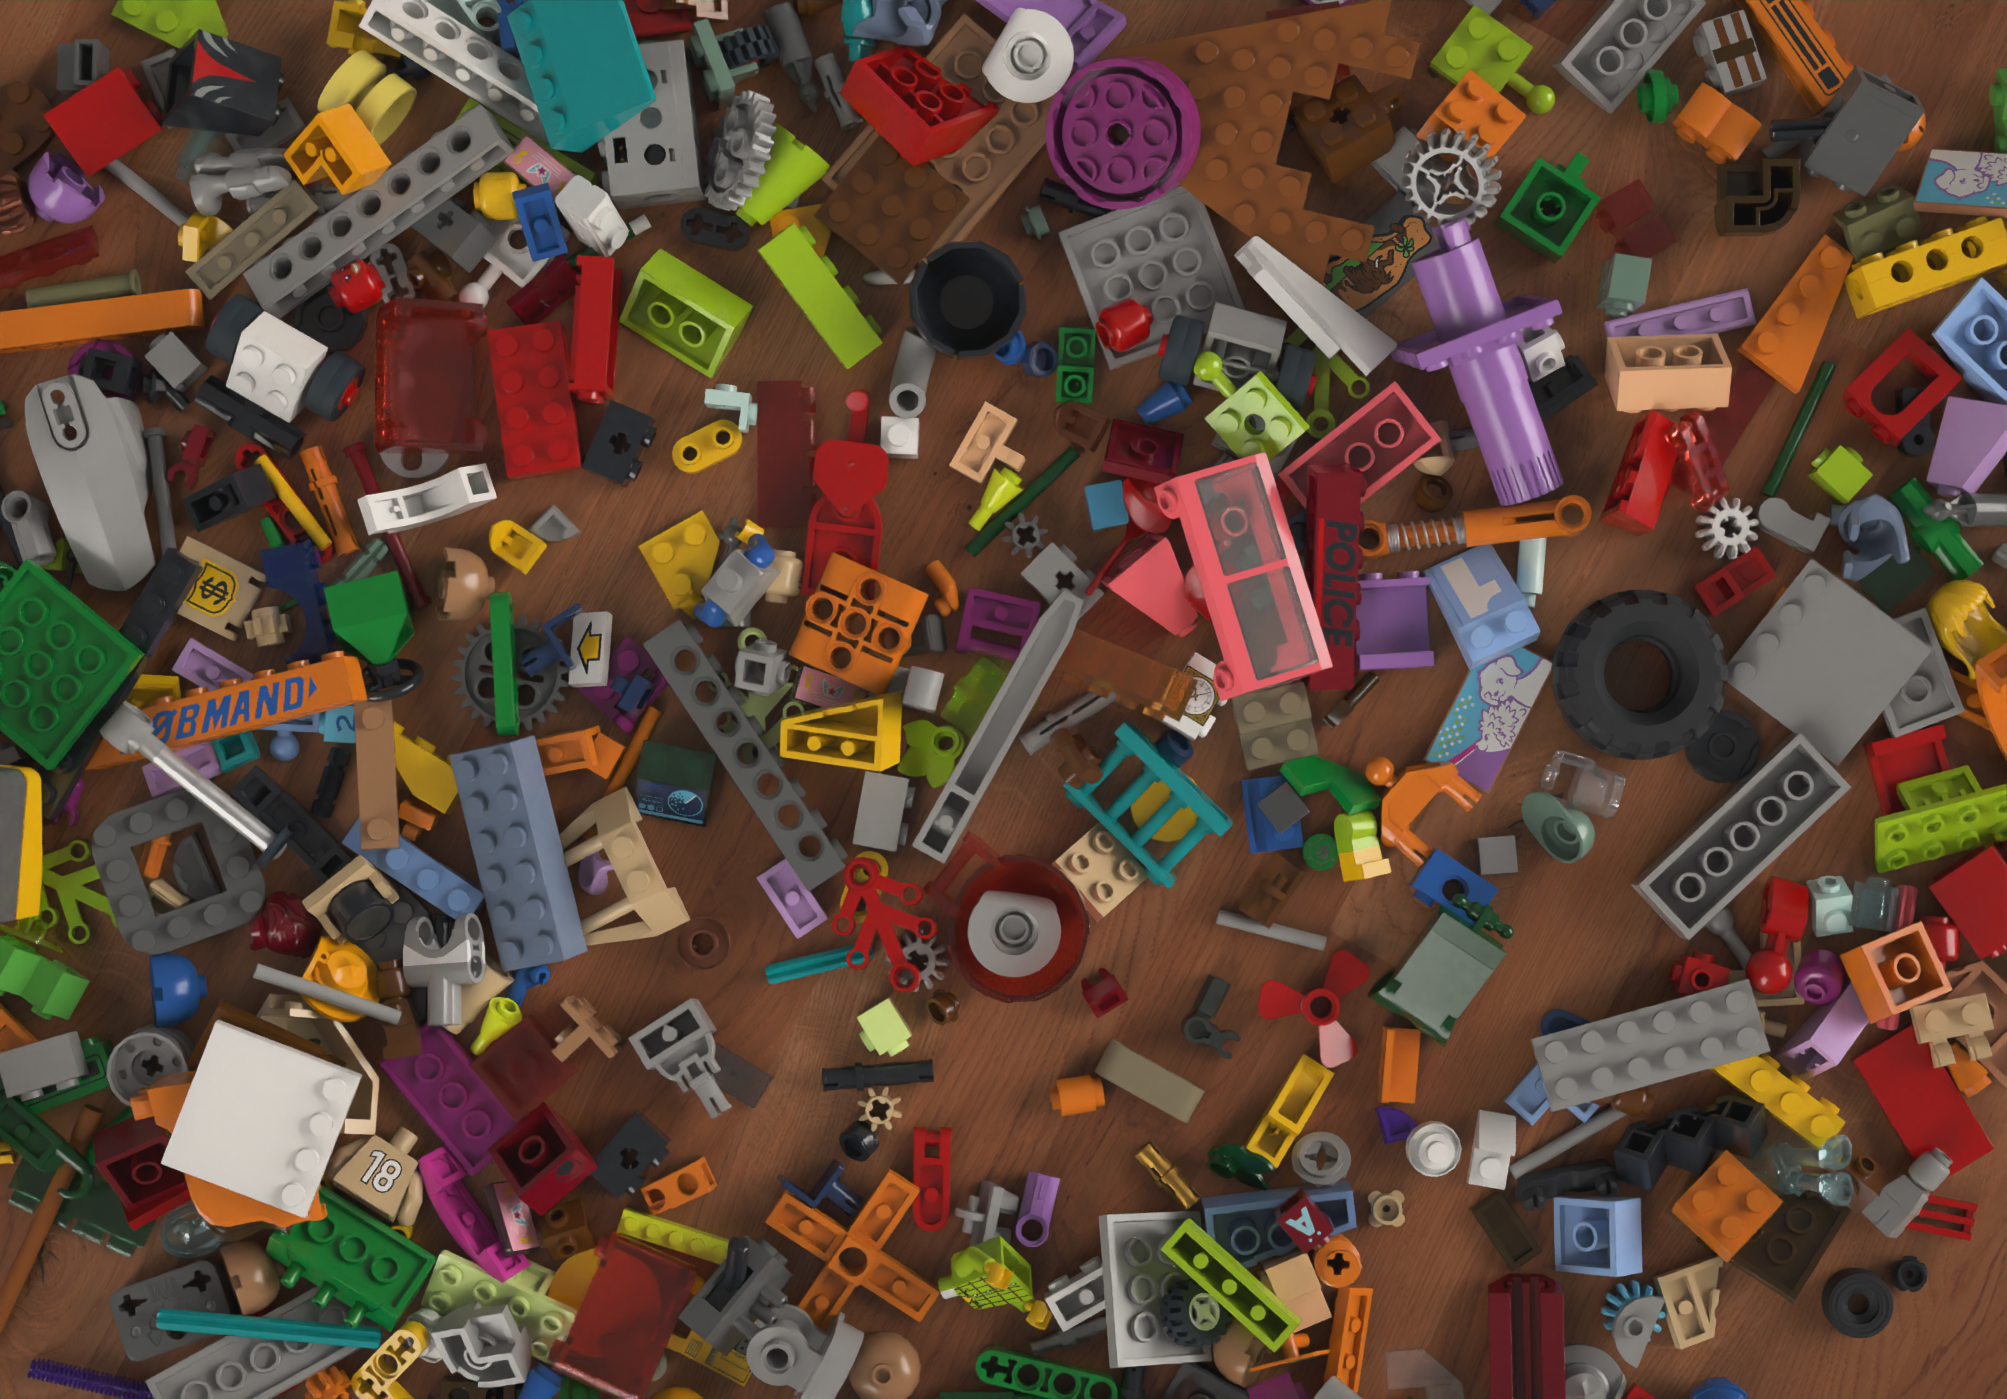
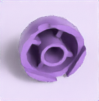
[27,152,105,224]

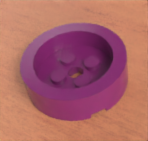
[1046,56,1201,210]

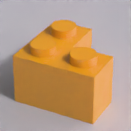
[283,103,392,195]

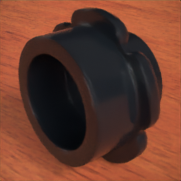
[1891,1255,1928,1292]

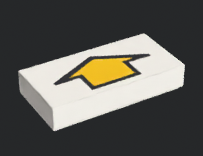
[568,611,613,688]

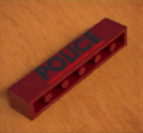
[1300,464,1366,691]

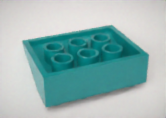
[507,0,657,153]

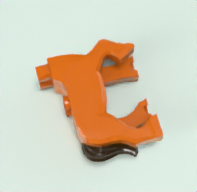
[130,1071,328,1241]

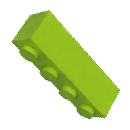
[757,223,883,370]

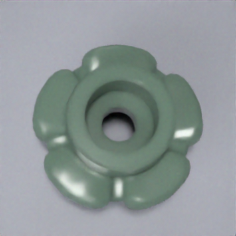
[1020,205,1050,240]

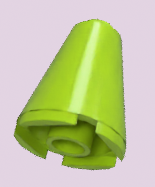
[735,122,830,227]

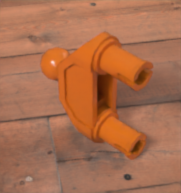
[1365,757,1482,867]

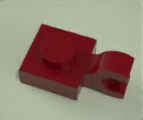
[167,423,216,490]

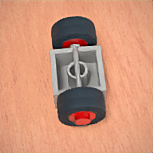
[1157,302,1317,414]

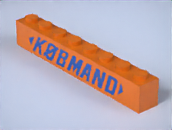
[85,651,368,771]

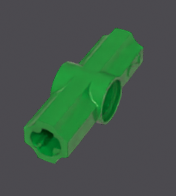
[1887,477,1983,581]

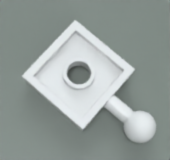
[459,217,572,312]

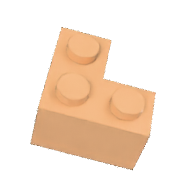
[1257,1247,1332,1333]

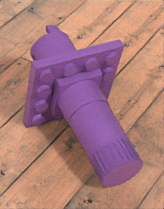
[1390,218,1564,506]

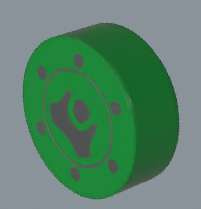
[1302,834,1339,871]

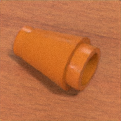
[1945,1042,1992,1099]

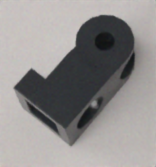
[1895,388,1935,458]

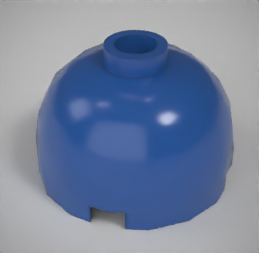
[149,953,207,1028]

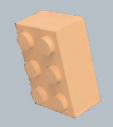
[1604,333,1732,413]

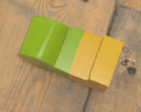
[1334,810,1391,882]

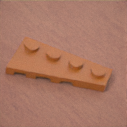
[1737,234,1854,394]

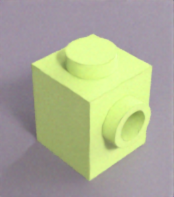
[857,996,912,1057]

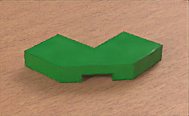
[1280,755,1381,815]

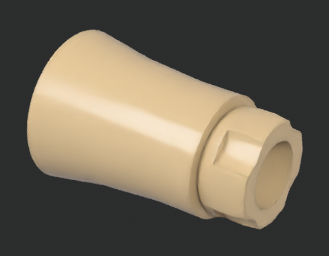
[443,952,514,1035]

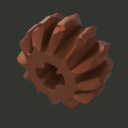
[0,170,37,235]

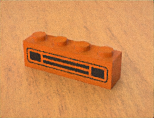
[1734,0,1854,115]

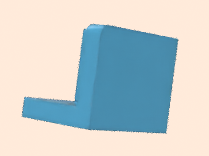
[1084,480,1129,533]

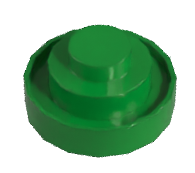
[1637,69,1679,125]

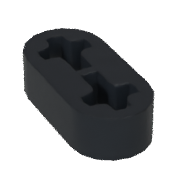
[681,208,750,252]

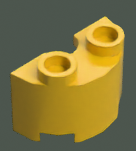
[327,0,401,60]

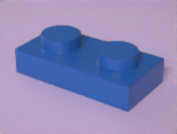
[512,183,568,262]

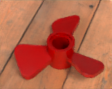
[1257,950,1370,1068]

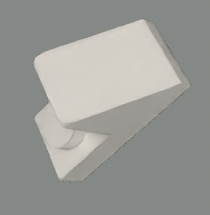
[1467,1109,1516,1190]

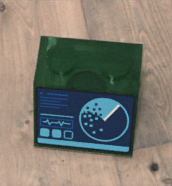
[634,740,719,827]

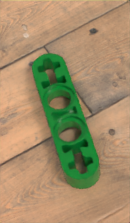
[490,591,519,737]

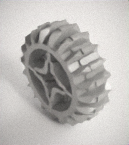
[1401,128,1502,226]

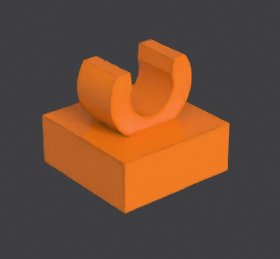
[398,796,443,842]

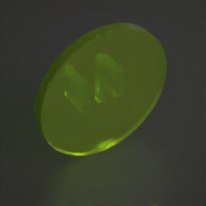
[0,917,64,954]

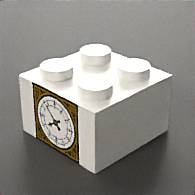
[1154,652,1227,741]

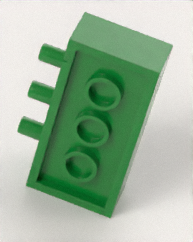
[265,1184,438,1332]

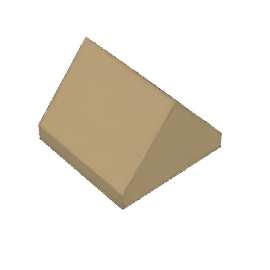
[147,877,192,916]

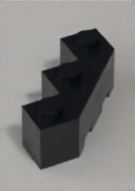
[1613,1094,1768,1191]

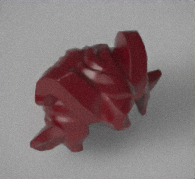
[250,891,323,959]

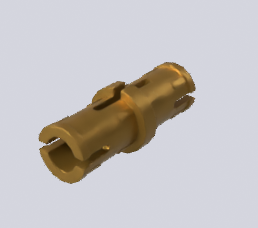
[1134,1140,1201,1211]

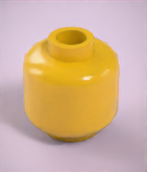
[473,171,528,221]

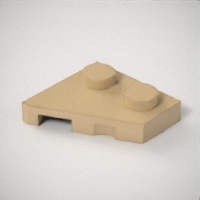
[1652,1254,1723,1349]

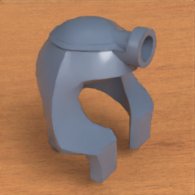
[853,0,948,47]
[1828,493,1910,582]

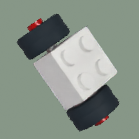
[206,294,365,423]

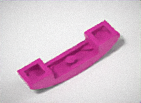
[418,1145,531,1283]

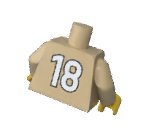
[321,1127,423,1239]

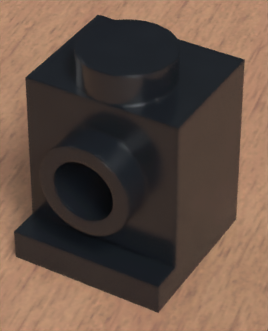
[78,347,142,398]

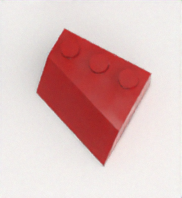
[839,45,1000,166]
[1598,410,1686,536]

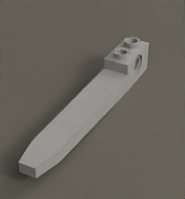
[912,590,1084,864]

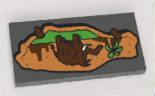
[1323,192,1439,319]

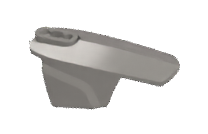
[25,374,156,591]

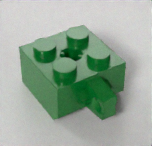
[1494,152,1601,264]

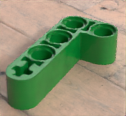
[975,1345,1117,1399]

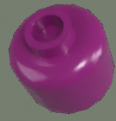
[1794,949,1847,1005]

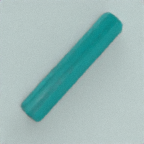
[765,944,874,984]

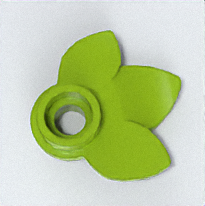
[898,720,965,788]

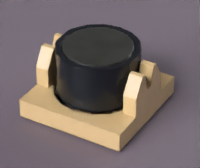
[302,855,400,945]

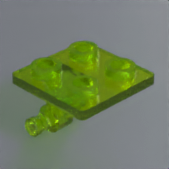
[941,657,1041,739]

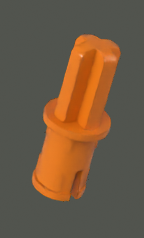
[138,834,172,878]

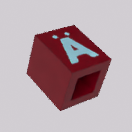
[1273,1188,1334,1254]

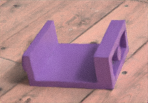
[1355,571,1434,671]

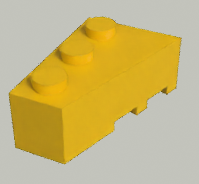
[780,690,903,772]

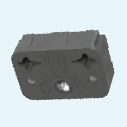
[109,1256,240,1361]

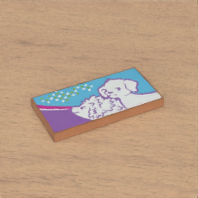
[1913,148,2007,218]
[1422,647,1553,794]

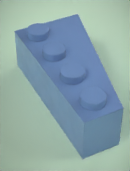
[1201,1180,1357,1269]

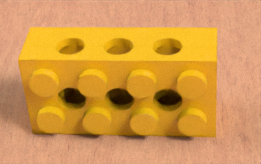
[1844,216,2007,319]

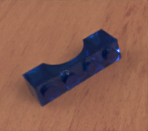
[260,538,337,670]

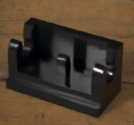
[1529,354,1598,422]

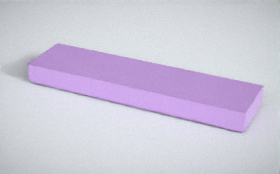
[1603,288,1756,337]

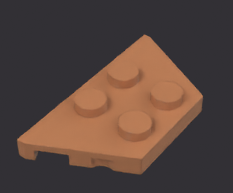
[1919,960,2007,1089]

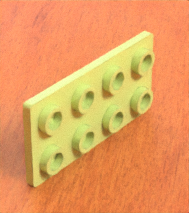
[421,1250,577,1365]

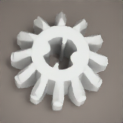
[1695,497,1759,560]

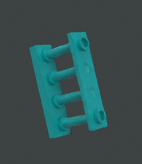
[1063,719,1234,889]

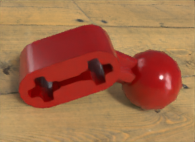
[1745,875,1809,996]

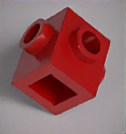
[1668,950,1731,998]

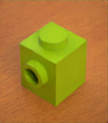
[1807,445,1873,505]

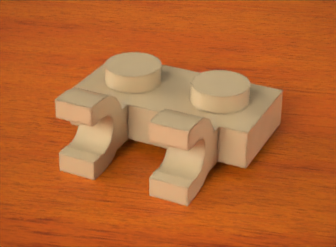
[1909,993,1994,1068]

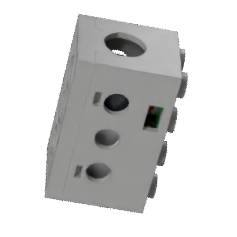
[598,39,706,210]

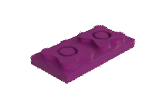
[377,1021,523,1177]

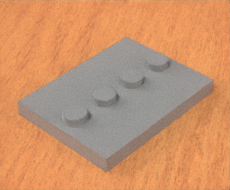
[1099,1211,1212,1368]

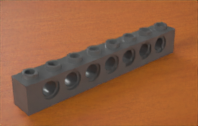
[643,619,848,892]

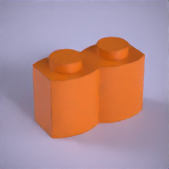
[1672,82,1762,164]

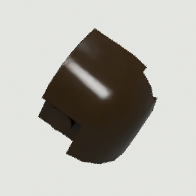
[1714,159,1801,236]

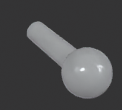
[1705,907,1752,970]

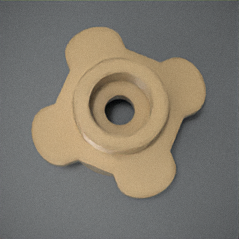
[1368,1190,1405,1227]

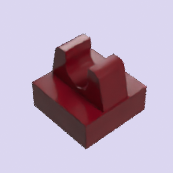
[1081,968,1129,1019]

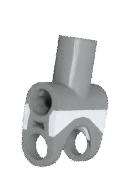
[403,913,485,1026]

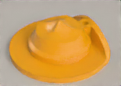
[299,936,380,1022]

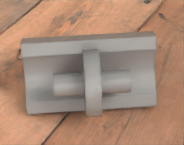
[954,1180,1019,1246]

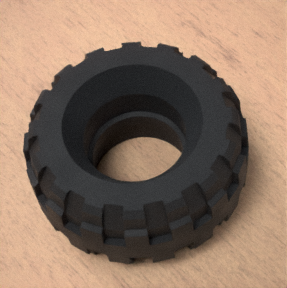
[1551,589,1728,760]

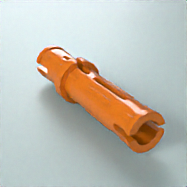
[299,445,360,557]

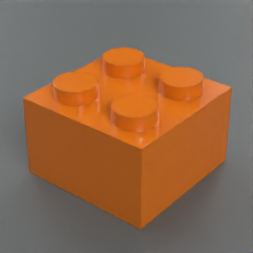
[1416,69,1527,179]
[1839,921,1953,1024]
[1671,1150,1783,1263]

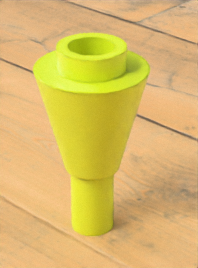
[968,467,1024,531]
[470,997,522,1056]

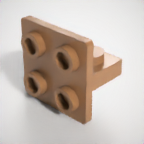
[551,995,623,1062]

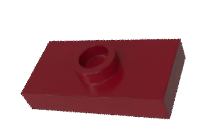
[506,254,580,325]

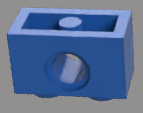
[1408,848,1499,923]

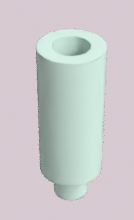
[1516,538,1547,608]

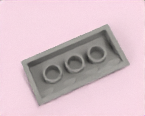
[1551,0,1706,114]

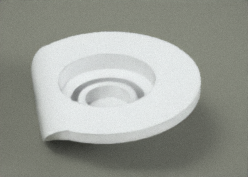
[982,8,1074,103]

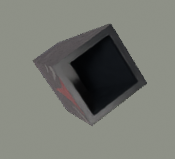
[162,29,284,137]

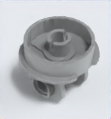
[747,1304,864,1399]

